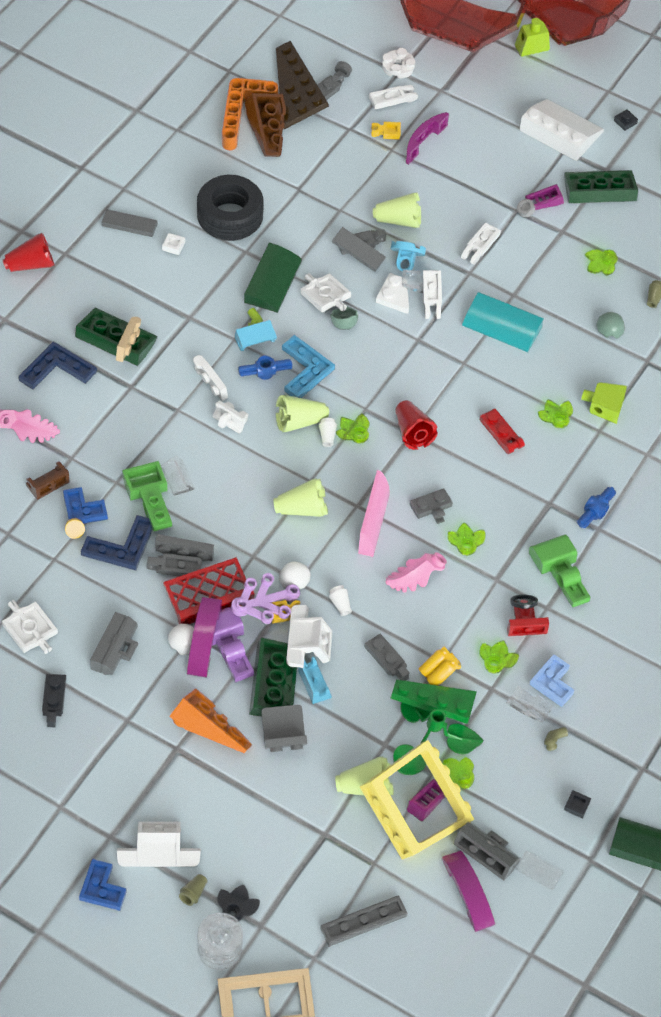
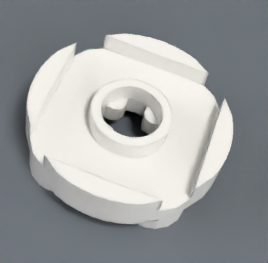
[382,48,415,79]

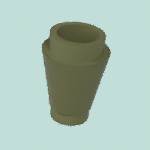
[647,280,661,308]
[179,874,208,906]

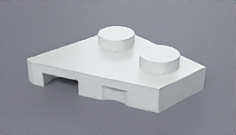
[376,273,409,314]

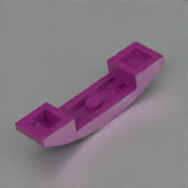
[406,112,449,165]
[187,597,222,678]
[442,850,495,932]

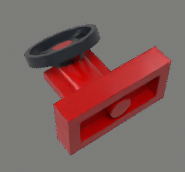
[507,594,549,636]

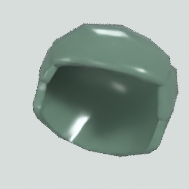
[330,306,358,330]
[596,312,625,339]

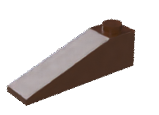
[244,93,286,157]

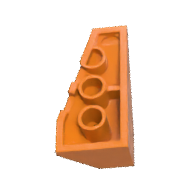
[169,688,252,753]

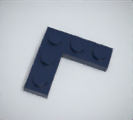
[18,341,97,389]
[80,515,153,571]

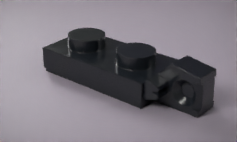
[42,674,67,727]

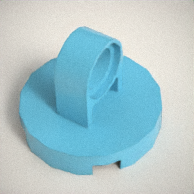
[390,241,426,273]

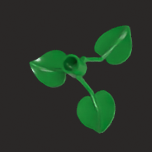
[393,702,484,775]

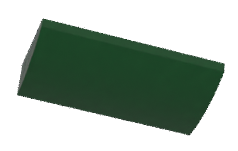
[564,170,638,203]
[244,242,302,313]
[75,307,157,366]
[249,637,297,717]
[609,817,661,871]

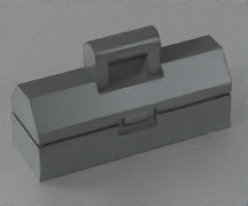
[90,612,138,675]
[453,822,521,881]

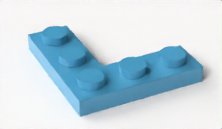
[282,335,335,398]

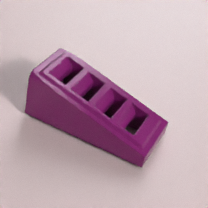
[525,184,564,210]
[407,779,445,821]

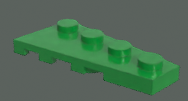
[390,679,477,724]

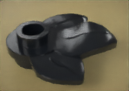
[217,885,260,923]

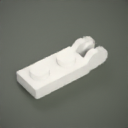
[369,85,418,110]
[461,223,501,265]
[423,270,442,319]
[193,355,228,401]

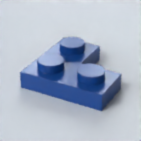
[63,487,108,524]
[79,859,127,911]

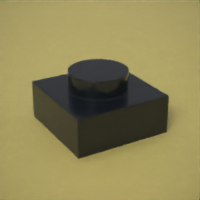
[614,109,638,131]
[564,790,592,819]

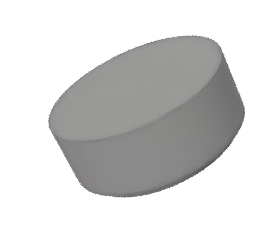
[517,199,535,217]

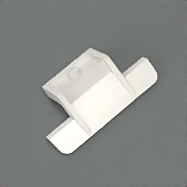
[287,605,332,668]
[117,822,201,867]

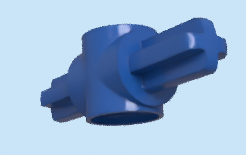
[238,355,293,380]
[577,486,616,528]

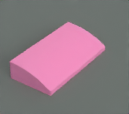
[358,470,390,557]

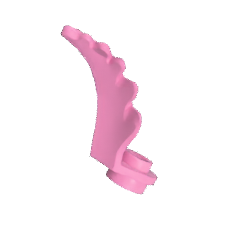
[0,409,60,443]
[385,552,447,592]

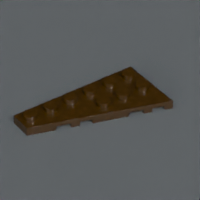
[276,41,329,130]

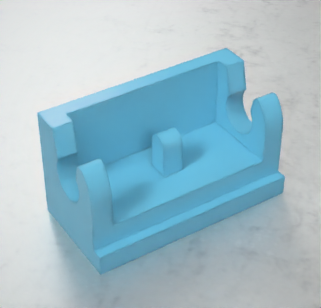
[235,320,277,351]
[298,657,332,704]

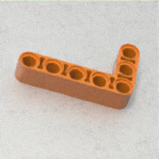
[222,78,278,151]

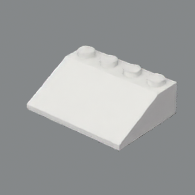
[520,99,604,161]

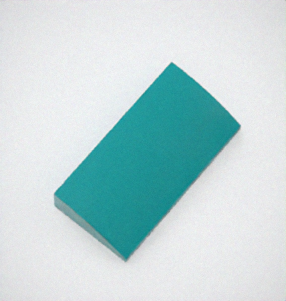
[462,292,544,352]

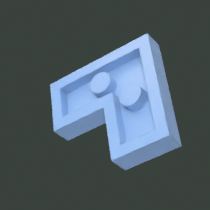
[529,654,574,707]

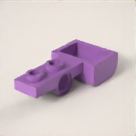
[212,607,254,682]

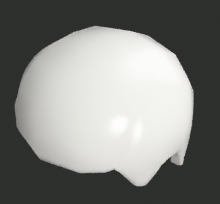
[279,561,311,589]
[168,624,194,655]

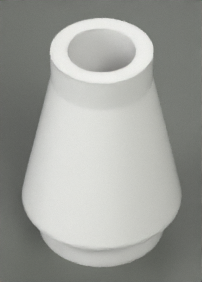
[319,418,337,447]
[329,585,352,616]

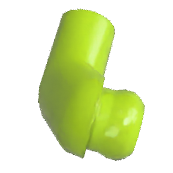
[247,308,263,326]

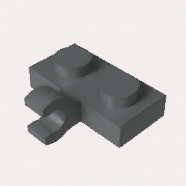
[410,488,453,524]

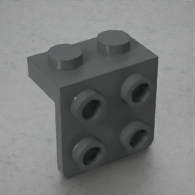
[261,705,308,752]

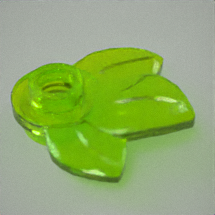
[585,249,618,276]
[538,399,573,428]
[336,413,370,443]
[447,523,486,556]
[479,640,519,674]
[442,757,475,789]

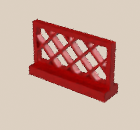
[163,557,255,624]

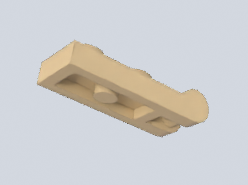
[116,317,141,362]

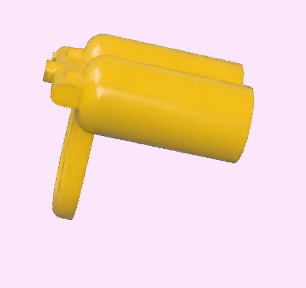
[419,646,461,686]

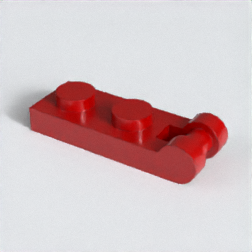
[479,408,525,454]

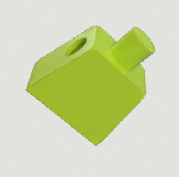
[515,18,550,57]
[581,382,627,424]

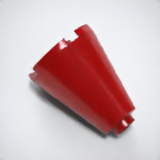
[2,233,55,272]
[395,400,438,450]

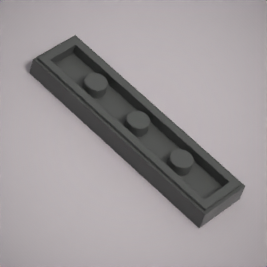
[320,895,408,947]

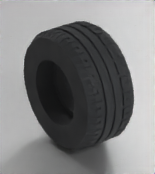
[197,174,264,241]

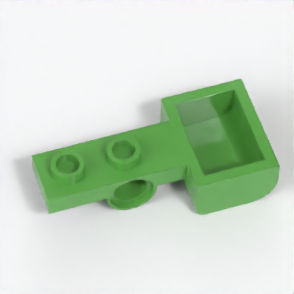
[122,461,172,531]
[529,534,591,608]

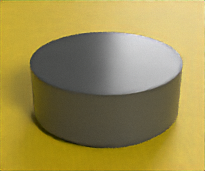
[335,61,352,77]

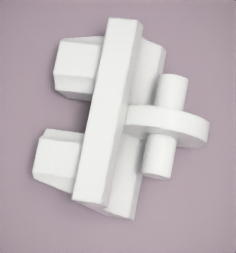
[213,400,248,433]

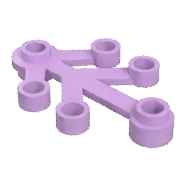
[231,573,300,624]

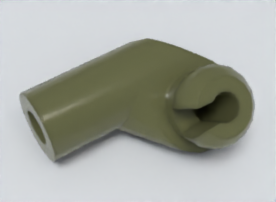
[544,726,568,751]

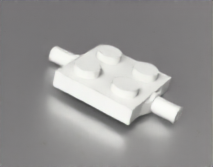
[301,273,351,312]
[2,600,58,654]

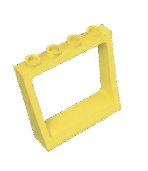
[360,740,474,859]

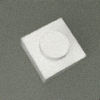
[162,233,185,255]

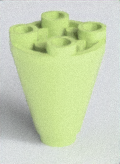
[273,478,328,517]
[335,756,394,796]

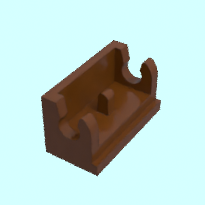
[26,461,70,500]

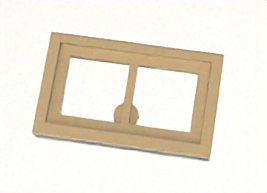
[217,968,315,1017]

